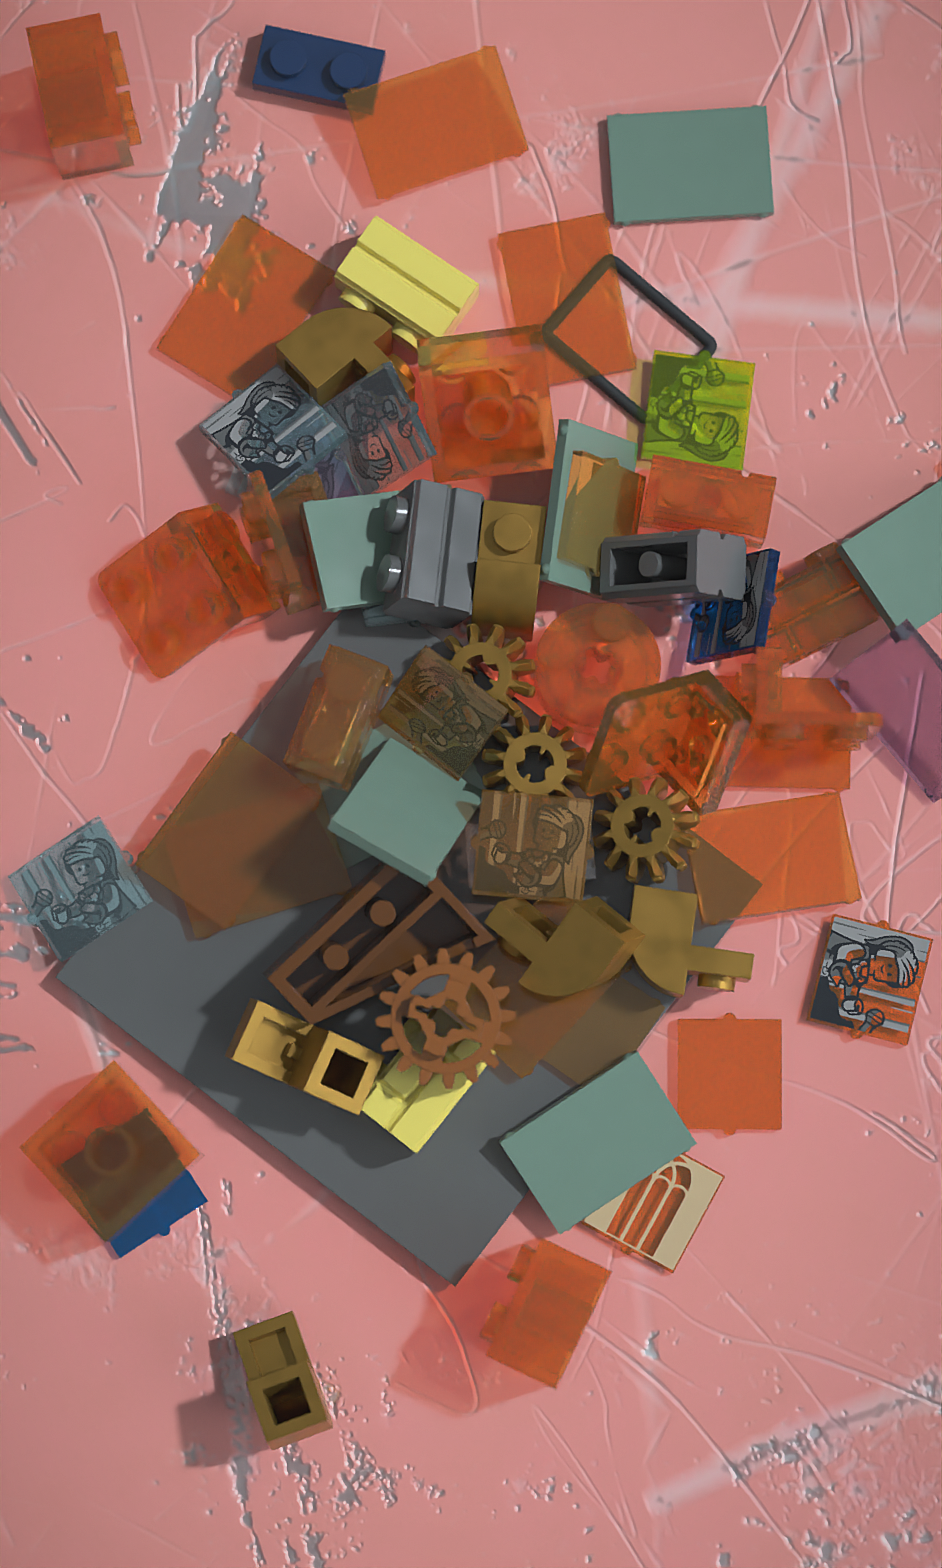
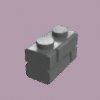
[376,479,484,629]
[600,529,747,608]

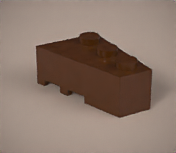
[262,861,494,1025]

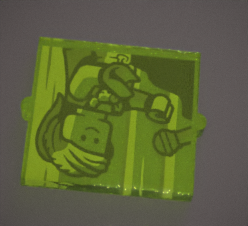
[640,350,755,472]

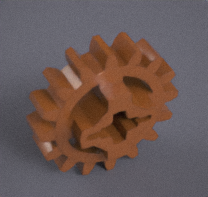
[376,948,516,1089]

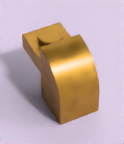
[275,307,416,424]
[471,500,547,641]
[628,885,755,999]
[484,896,646,996]
[225,998,385,1115]
[233,1311,333,1451]

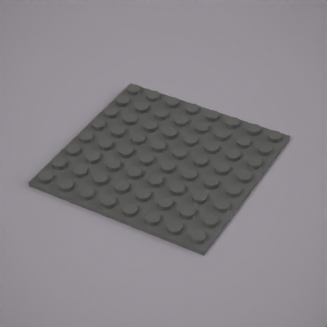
[56,607,762,1287]

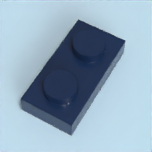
[252,25,386,116]

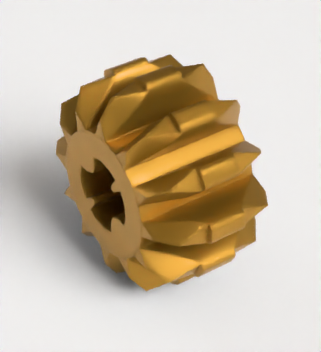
[430,623,537,730]
[482,714,587,820]
[593,777,701,884]

